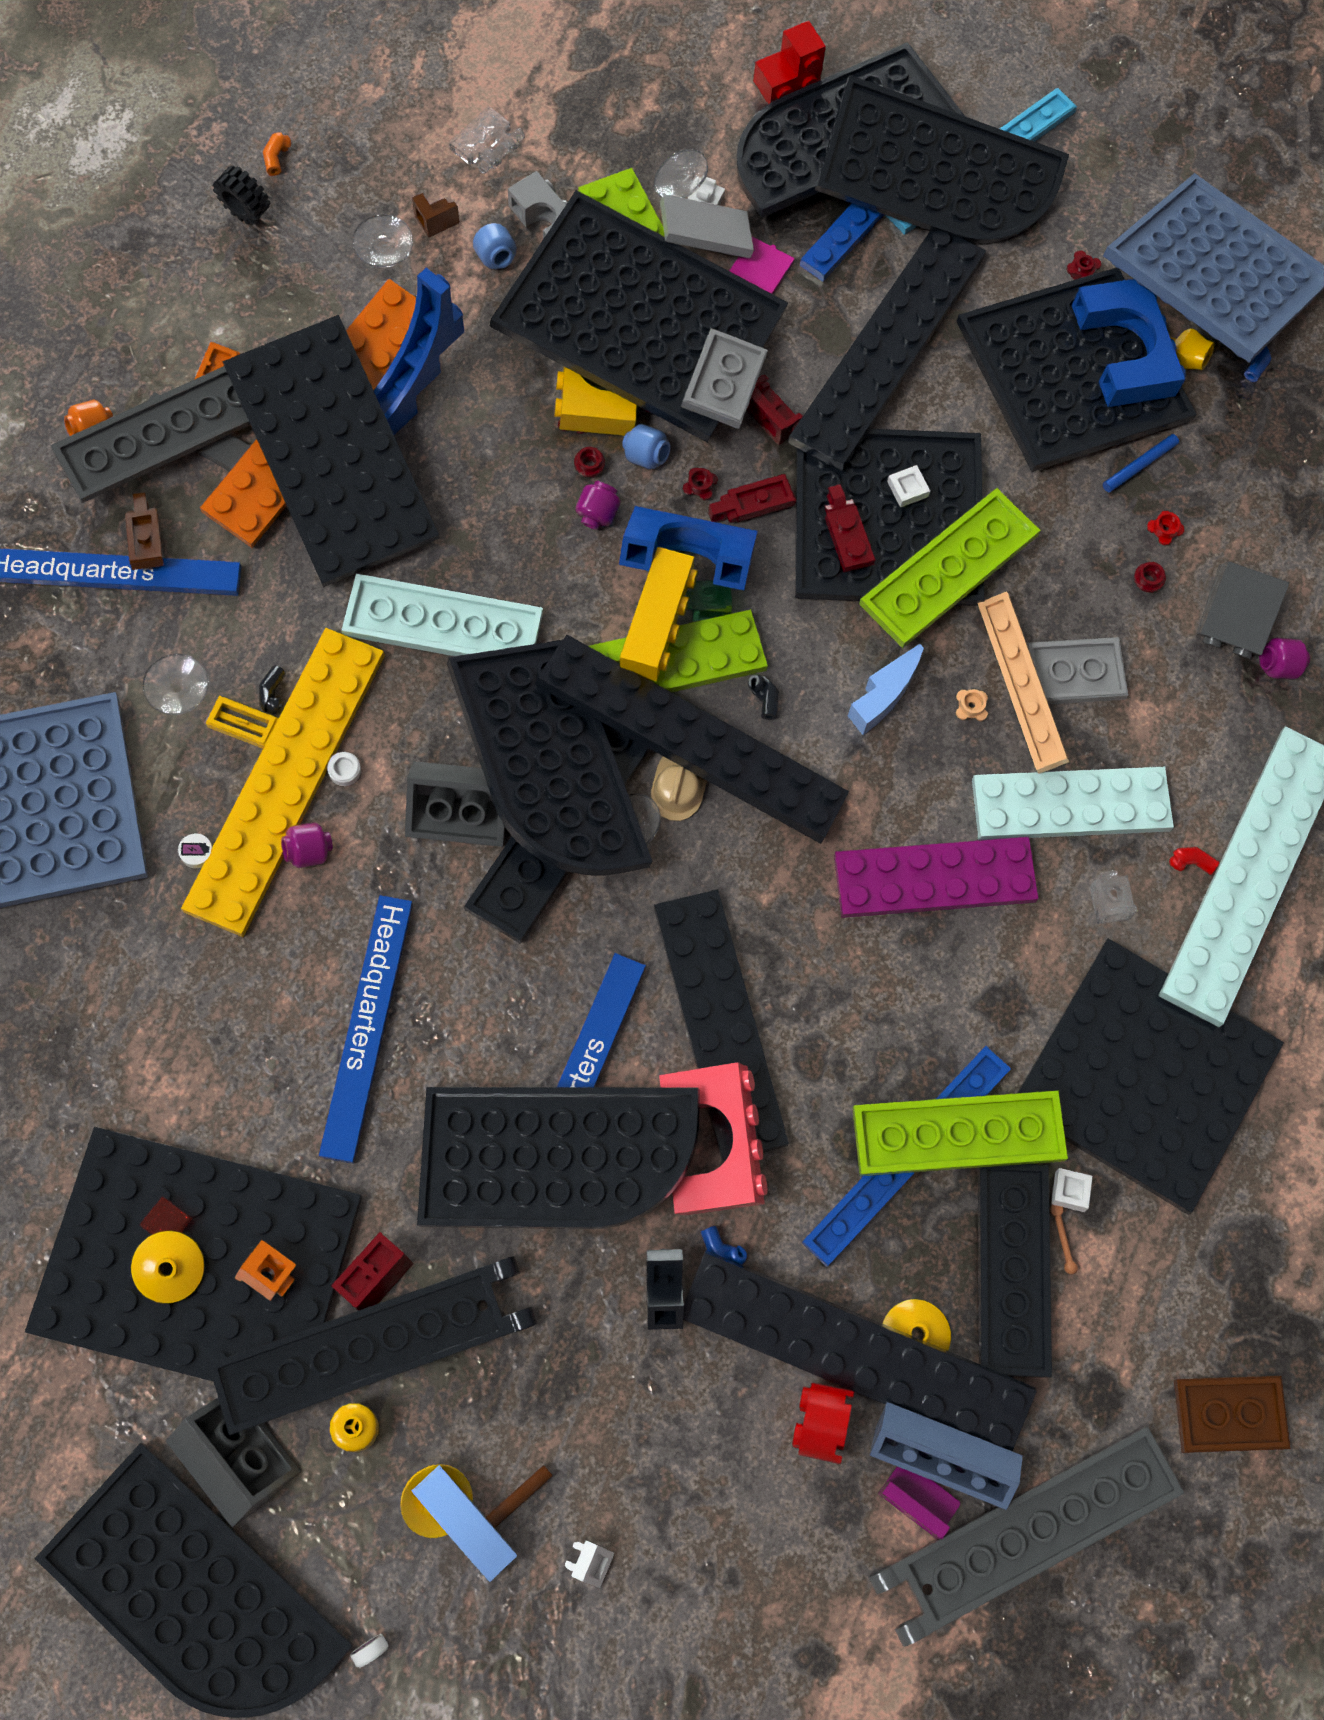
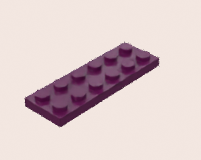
[834,837,1038,918]

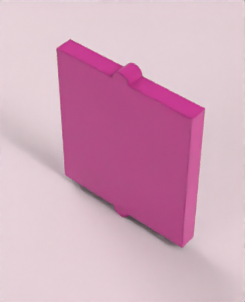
[729,237,795,294]

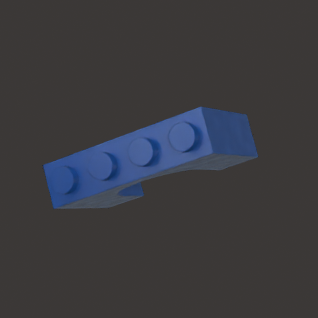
[1072,279,1186,407]
[619,506,757,591]

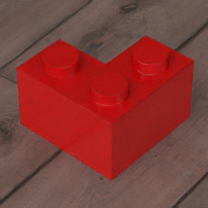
[753,20,826,104]

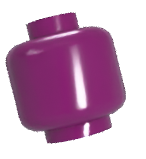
[575,481,621,530]
[1259,637,1310,680]
[281,822,333,869]

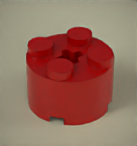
[792,1382,854,1465]

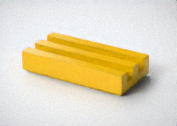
[206,695,279,749]

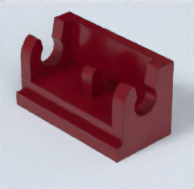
[746,374,803,445]
[331,1232,414,1311]

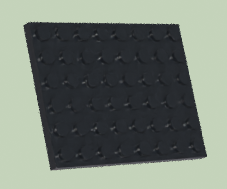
[489,190,788,443]
[25,1127,362,1382]

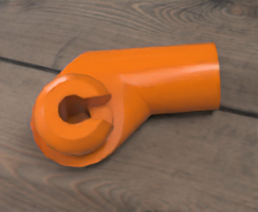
[263,132,291,176]

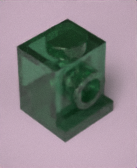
[685,580,733,621]

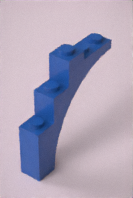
[374,268,464,435]

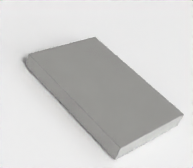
[660,194,754,258]
[681,328,768,429]
[1027,637,1128,704]

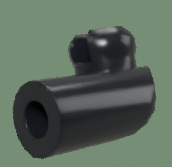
[259,665,286,714]
[747,674,779,720]

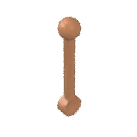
[1049,1204,1078,1275]

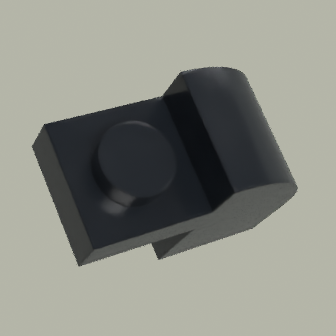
[646,1249,684,1330]

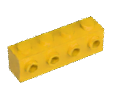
[620,547,698,681]

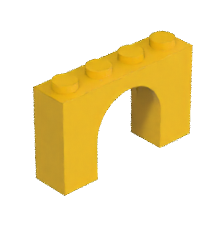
[554,366,636,436]

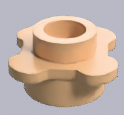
[956,689,988,721]

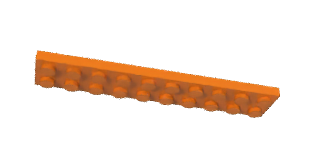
[200,279,416,548]

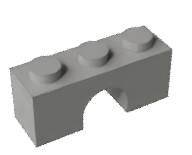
[508,171,568,239]

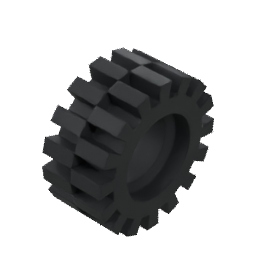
[212,165,270,225]

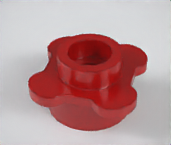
[1147,511,1184,545]

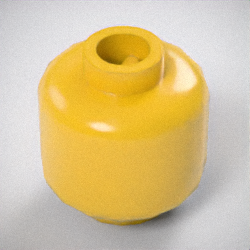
[329,1403,379,1452]

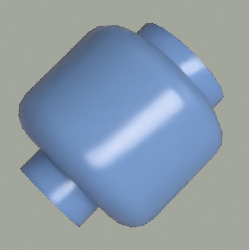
[473,223,517,270]
[622,424,670,469]

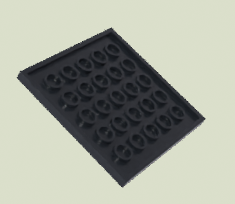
[956,268,1197,472]
[795,428,985,606]
[1017,938,1284,1215]

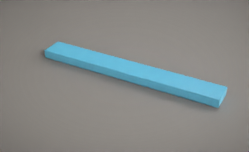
[885,88,1077,235]

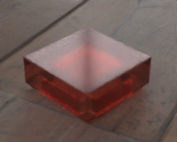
[140,1196,192,1235]

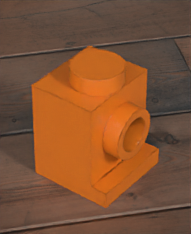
[235,1240,296,1301]

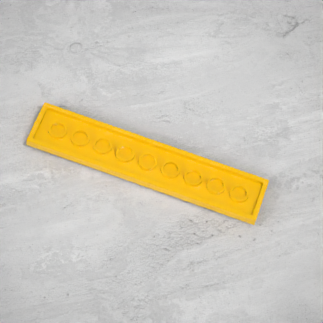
[181,628,385,937]

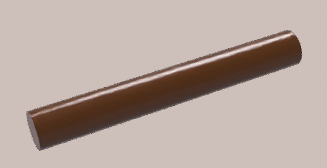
[486,1465,553,1528]

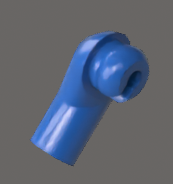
[1244,346,1271,382]
[700,1226,747,1265]

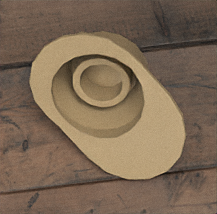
[651,756,707,821]

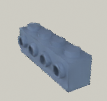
[870,1402,1023,1510]

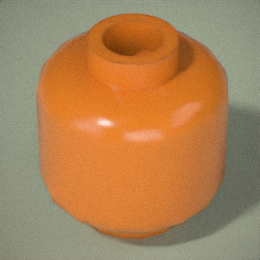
[64,399,113,436]

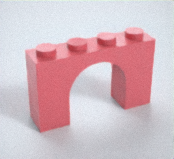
[659,1062,768,1215]

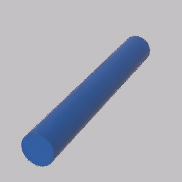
[1103,434,1179,493]

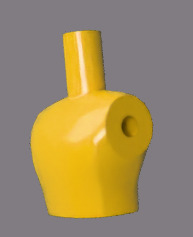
[1170,328,1215,370]

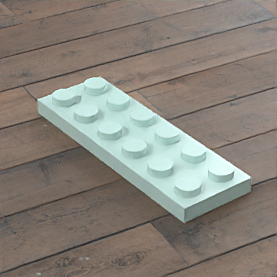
[342,573,543,656]
[972,767,1174,840]

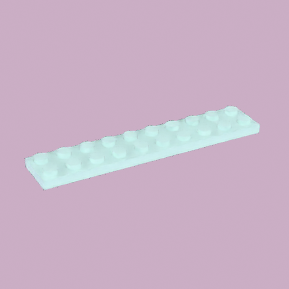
[1159,726,1324,1027]

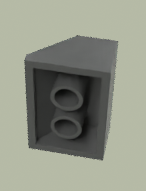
[405,761,506,847]
[166,1398,301,1528]

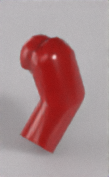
[1169,847,1220,875]

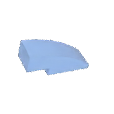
[848,644,924,735]
[411,1465,517,1582]

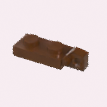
[125,492,164,570]

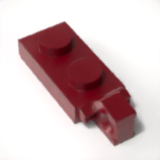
[708,474,796,523]
[825,484,875,572]

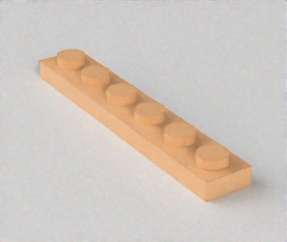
[977,591,1069,774]

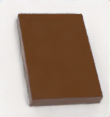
[1174,1376,1290,1453]

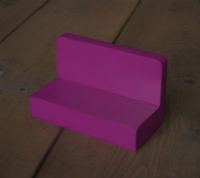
[878,1466,960,1540]

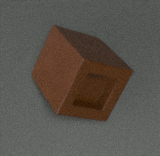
[412,193,460,238]

